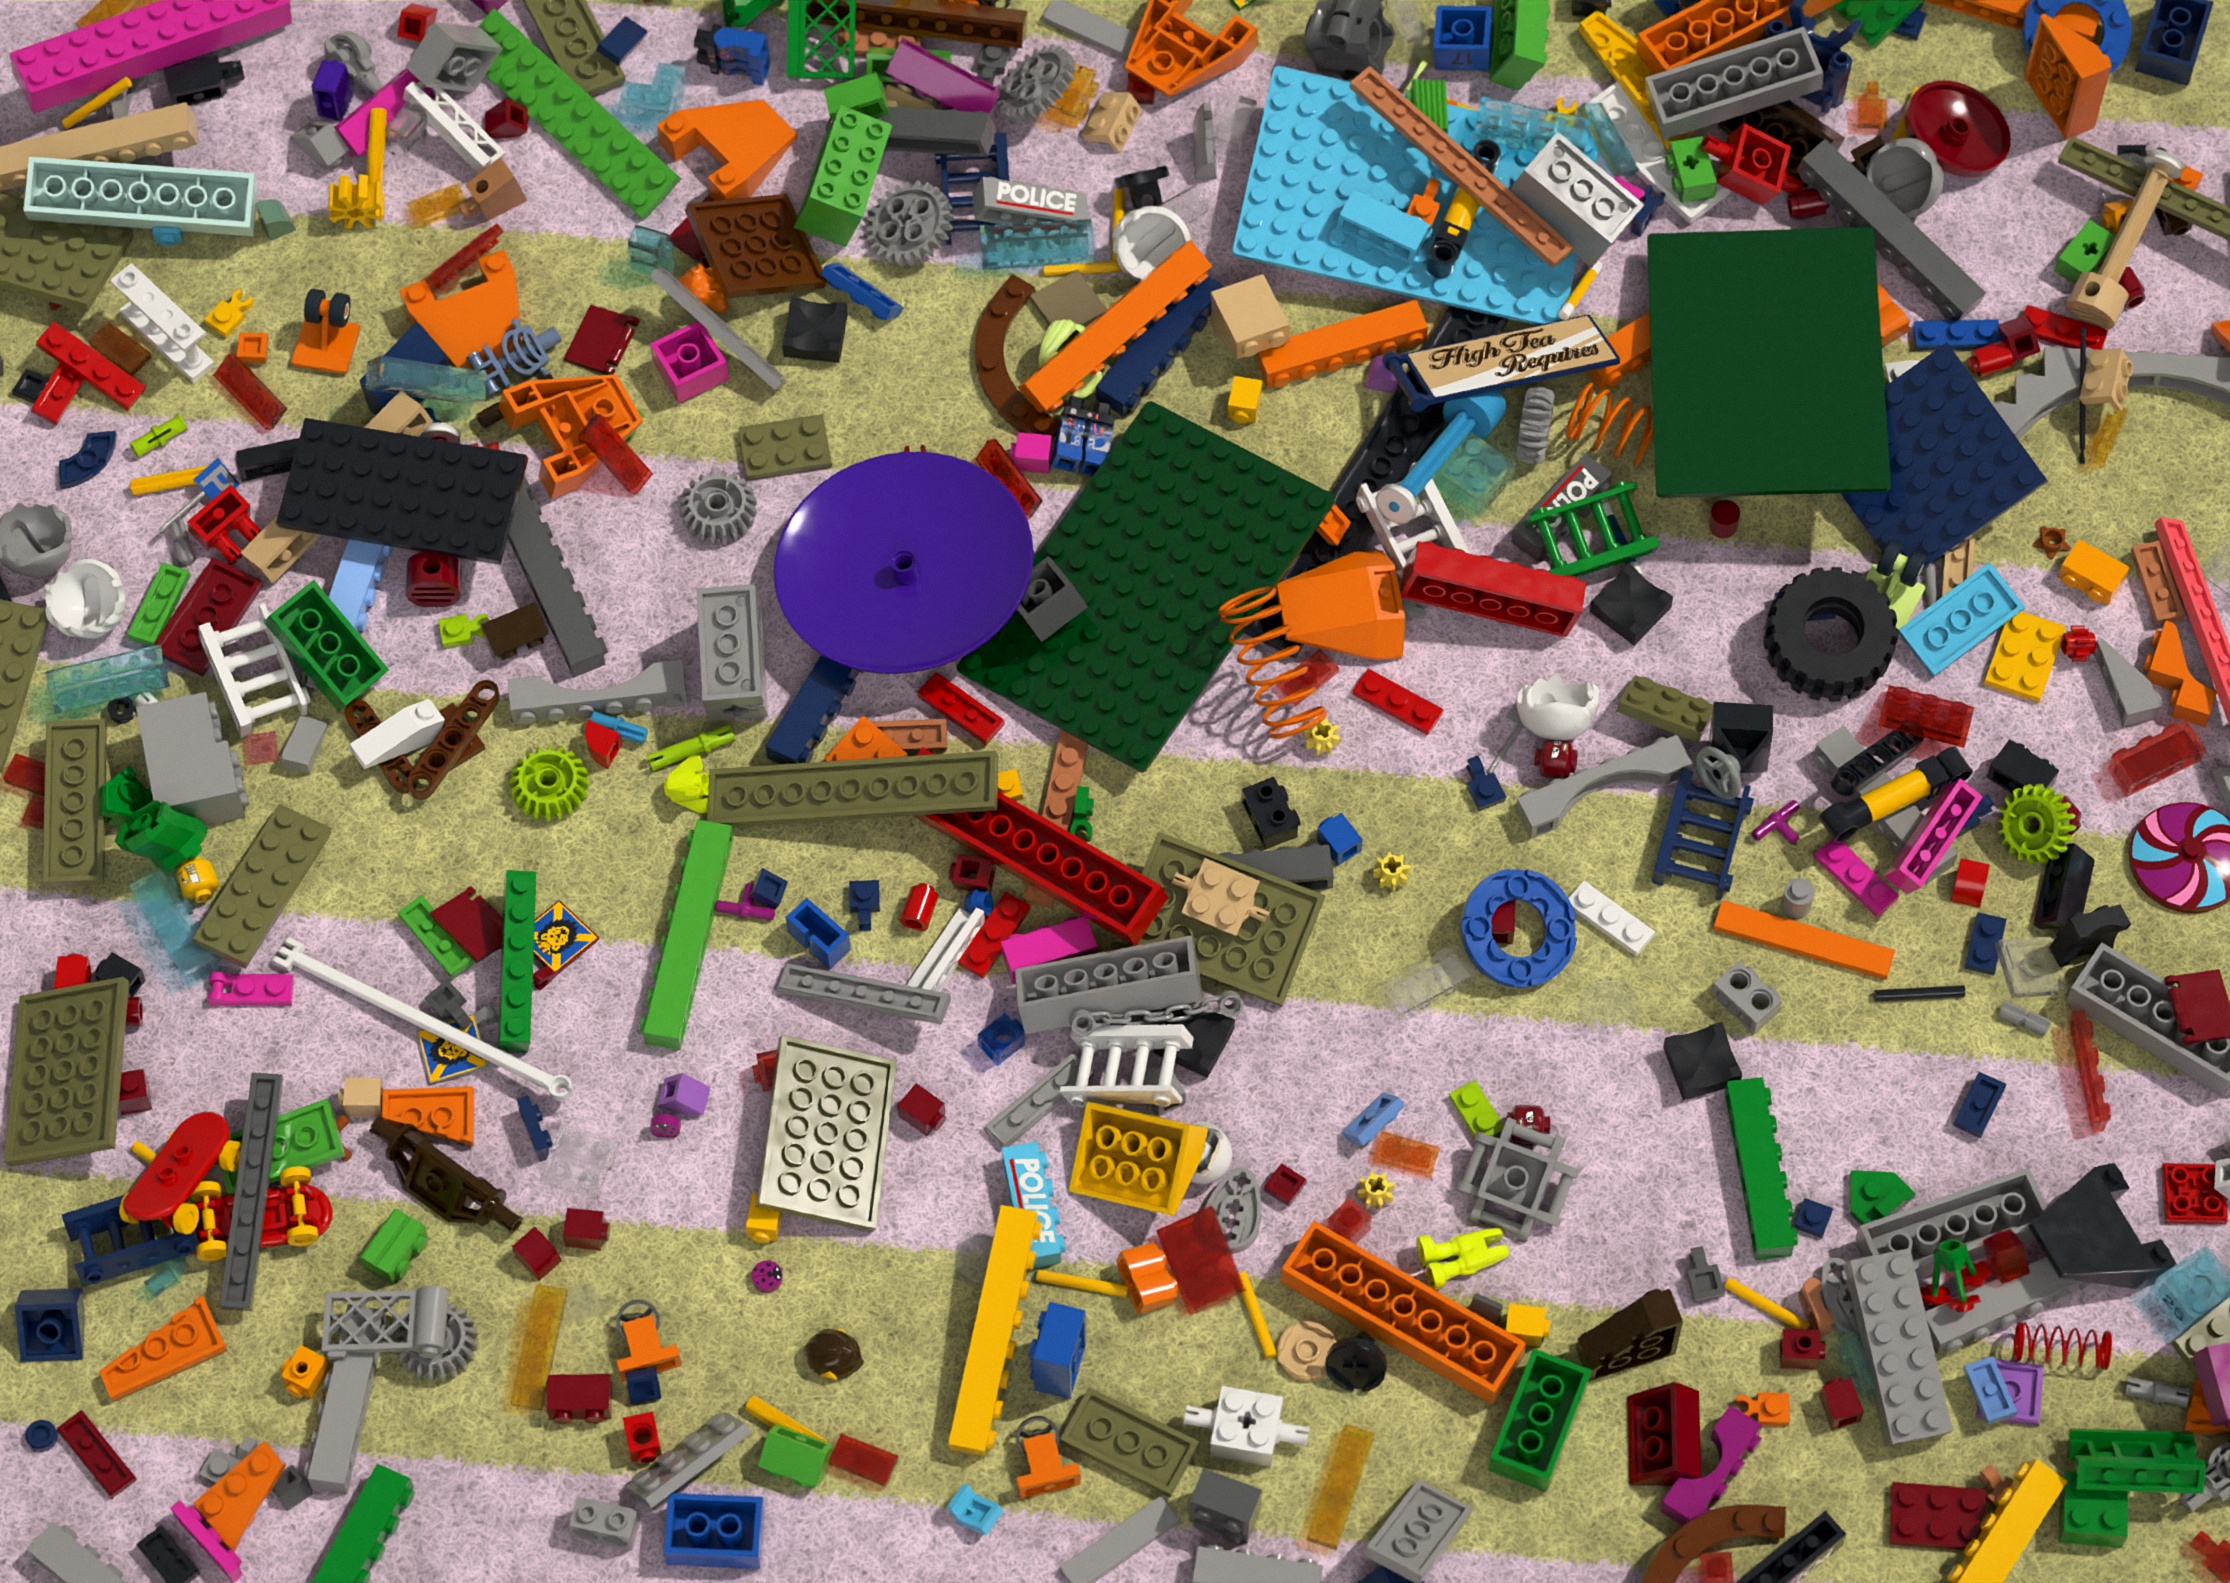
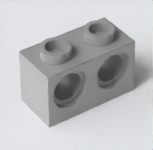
[1711,961,1782,1034]
[569,1496,641,1551]

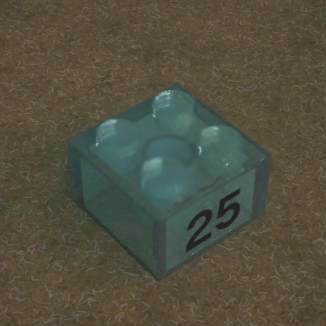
[1434,432,1516,518]
[2152,1245,2230,1331]

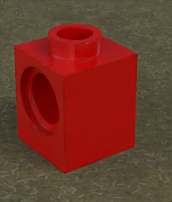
[54,953,92,989]
[623,1411,662,1464]

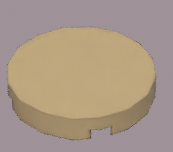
[1277,1321,1336,1382]

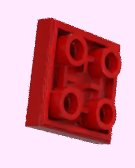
[2161,1163,2228,1224]

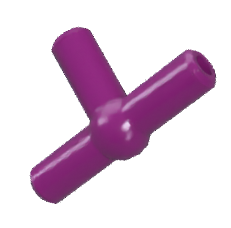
[1752,800,1800,844]
[715,883,775,920]

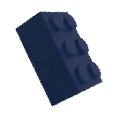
[2135,0,2214,86]

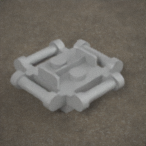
[1455,1117,1580,1241]

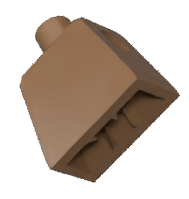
[458,157,527,221]

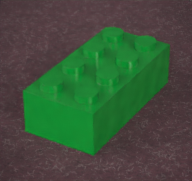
[263,580,389,712]
[1488,1348,1592,1493]

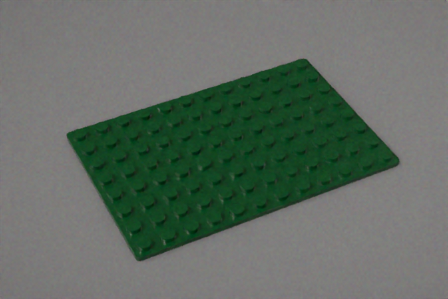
[1647,227,1891,498]
[957,401,1336,773]

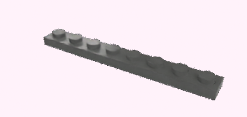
[220,1072,284,1311]

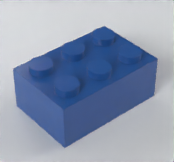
[1029,1301,1087,1399]
[664,1493,765,1569]

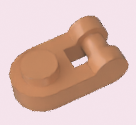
[1798,1278,1834,1336]

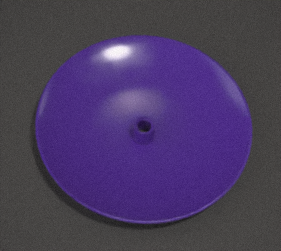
[774,452,1034,674]

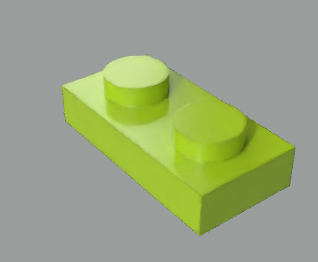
[1449,1080,1504,1138]

